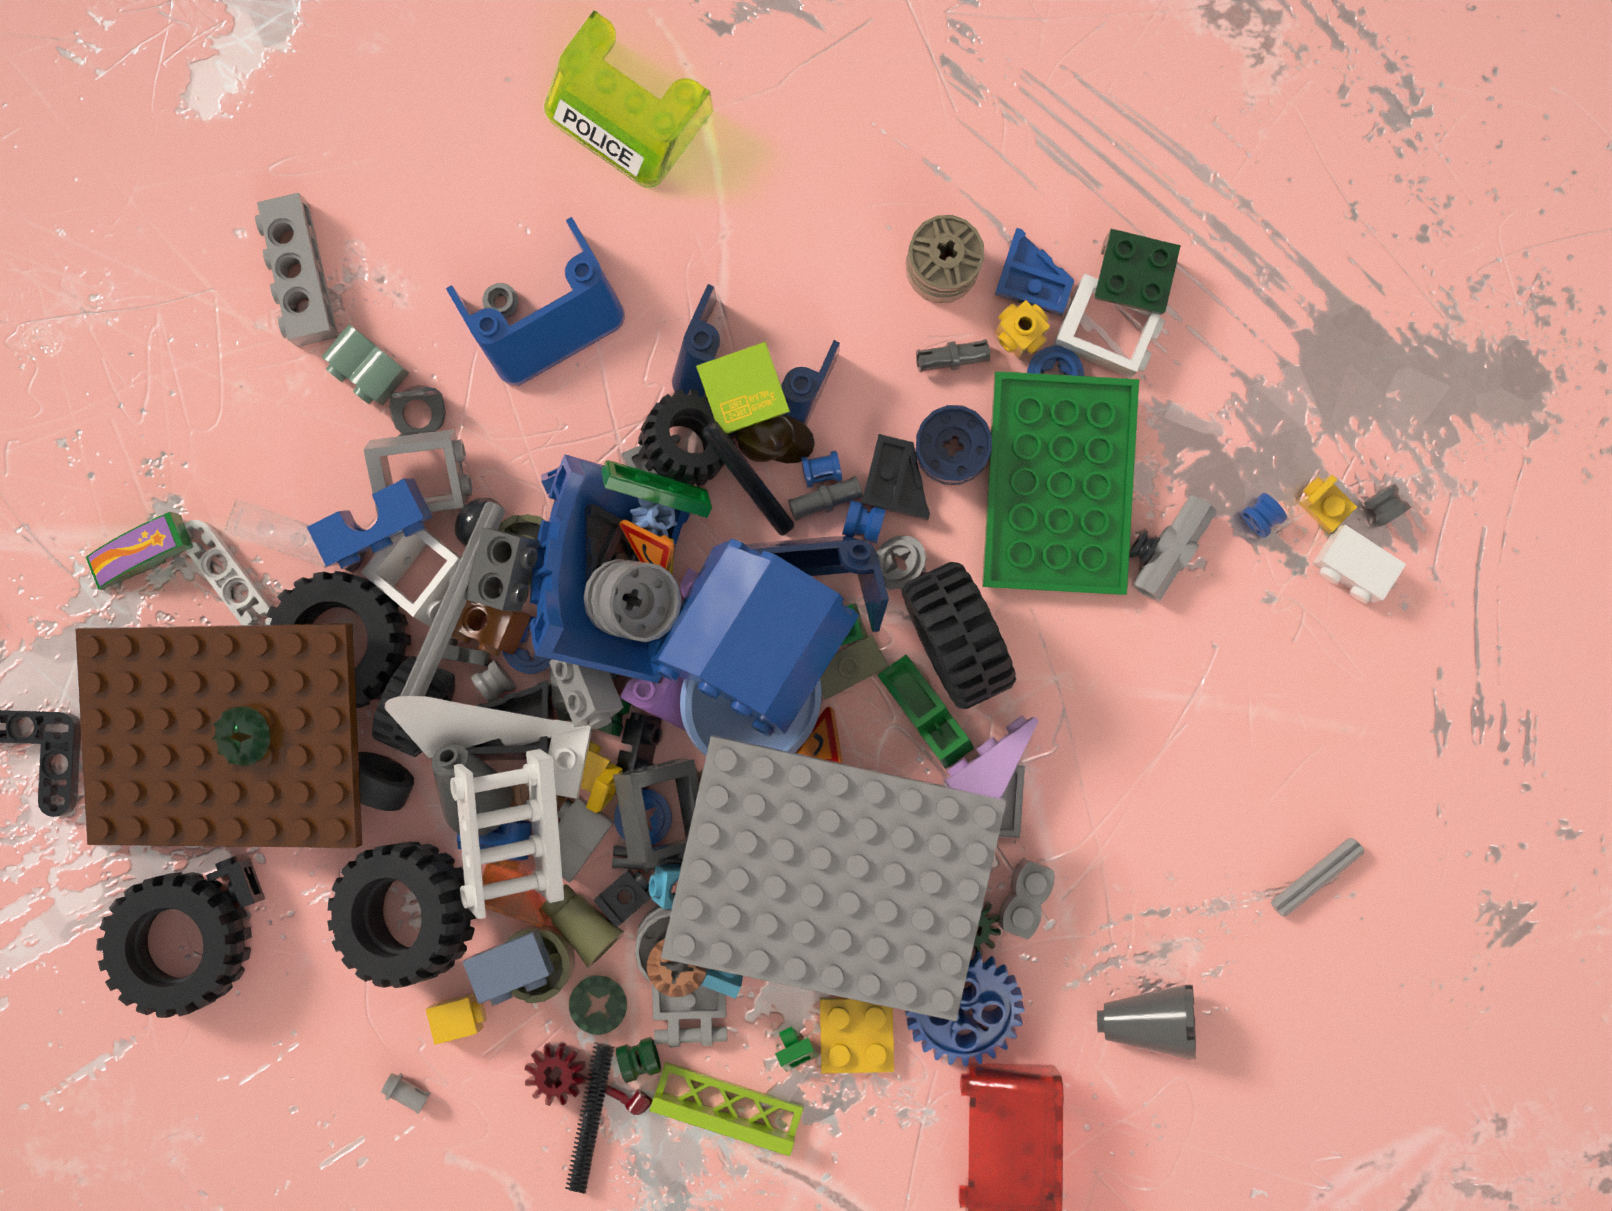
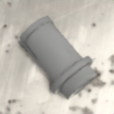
[380,1073,431,1114]

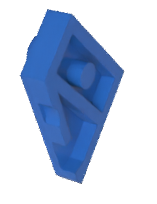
[994,228,1074,317]

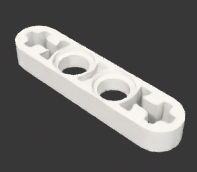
[184,520,272,625]

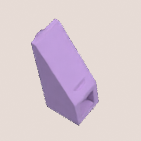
[944,715,1039,798]

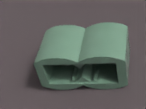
[322,324,409,406]

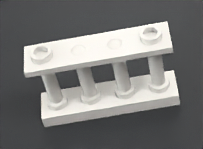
[450,749,564,919]

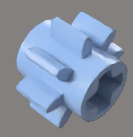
[630,498,677,537]

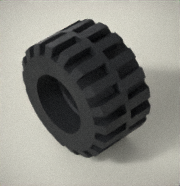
[638,389,736,487]
[372,656,455,757]

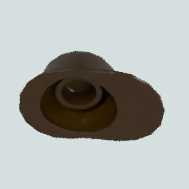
[735,414,815,464]

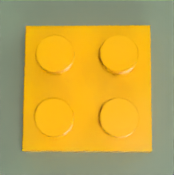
[820,997,894,1074]

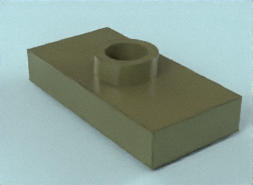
[820,635,889,700]

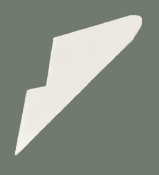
[385,696,585,759]

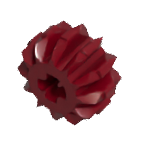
[524,1042,587,1106]

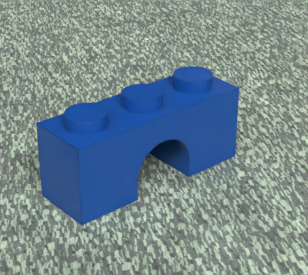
[307,478,433,569]

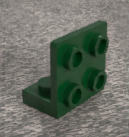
[1094,228,1181,315]

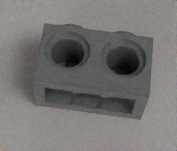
[465,527,539,612]

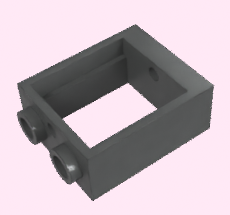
[613,759,699,868]

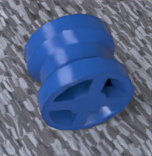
[1241,493,1287,538]

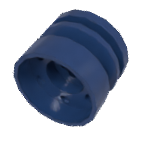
[916,405,992,485]

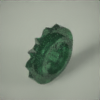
[211,706,270,767]
[569,975,627,1035]

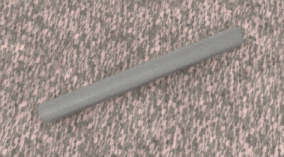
[400,502,505,696]

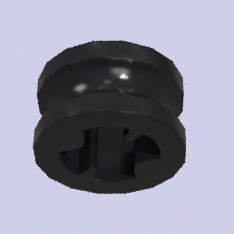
[1129,528,1160,565]

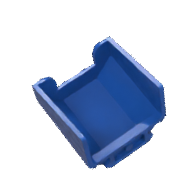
[650,539,859,737]

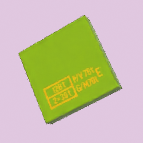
[696,341,790,434]

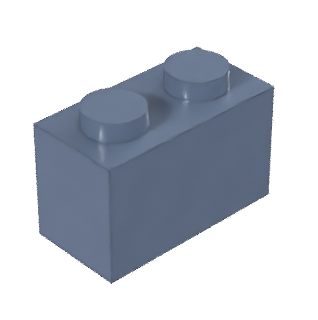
[462,929,554,1006]

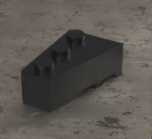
[466,680,554,761]

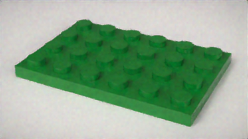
[982,371,1139,595]

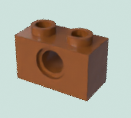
[451,600,531,657]

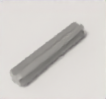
[1271,838,1365,917]

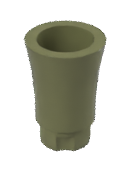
[541,884,624,968]

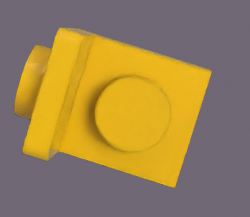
[1298,474,1357,533]

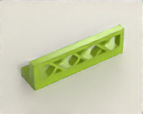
[649,1062,804,1156]

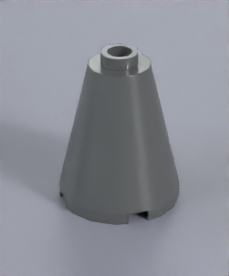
[432,744,514,836]
[1097,984,1196,1060]

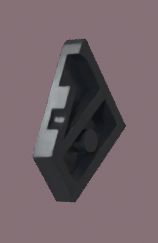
[861,434,930,521]
[585,504,640,600]

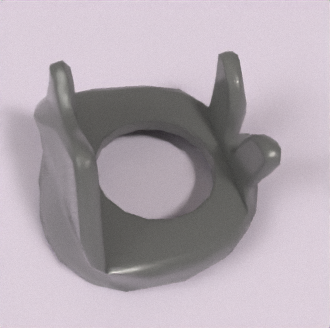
[389,385,446,436]

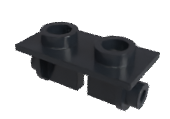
[616,712,662,788]

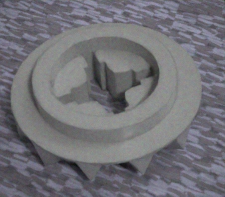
[877,535,929,591]

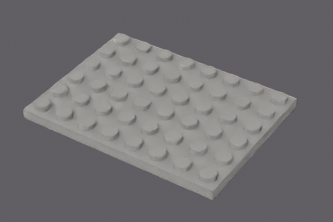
[661,735,1007,1021]

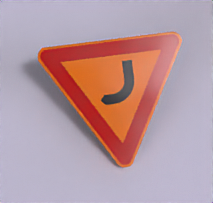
[620,519,675,572]
[795,706,843,764]

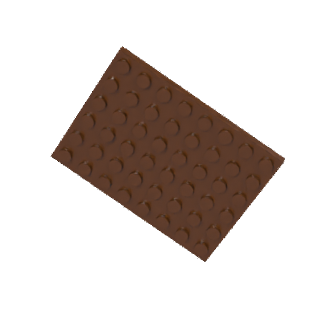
[75,623,363,848]

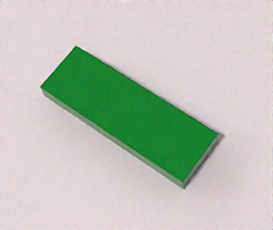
[601,460,712,518]

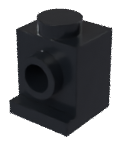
[593,869,652,928]

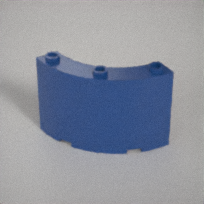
[530,454,690,683]

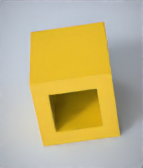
[425,993,486,1045]

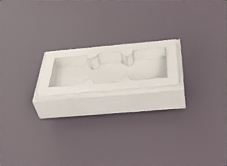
[548,719,592,799]

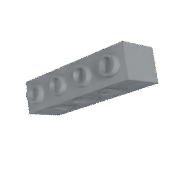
[255,192,338,347]

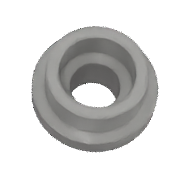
[482,283,519,318]

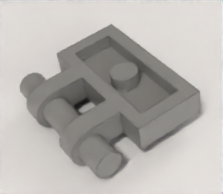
[652,984,728,1047]

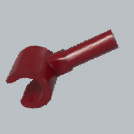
[605,1085,653,1115]

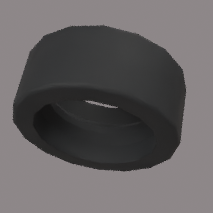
[358,752,414,811]

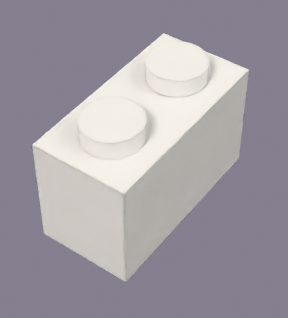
[1312,525,1406,604]

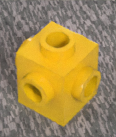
[995,300,1050,359]

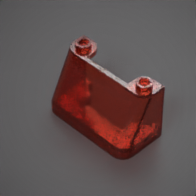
[958,1063,1064,1211]

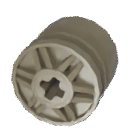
[906,215,984,303]

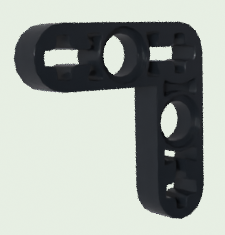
[0,710,81,817]

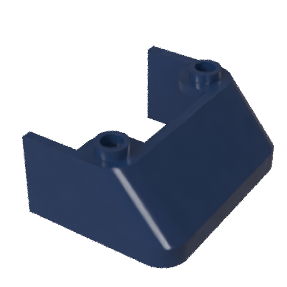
[672,284,840,425]
[745,536,889,632]

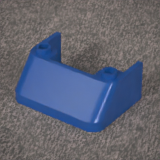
[446,217,625,386]

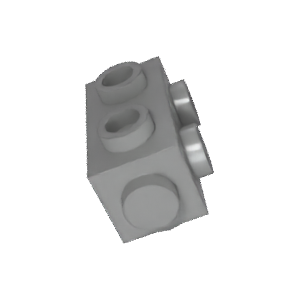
[549,659,623,729]

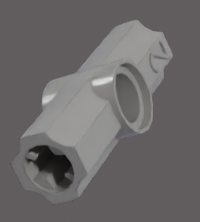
[1132,494,1217,602]

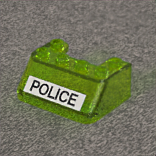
[544,10,714,188]

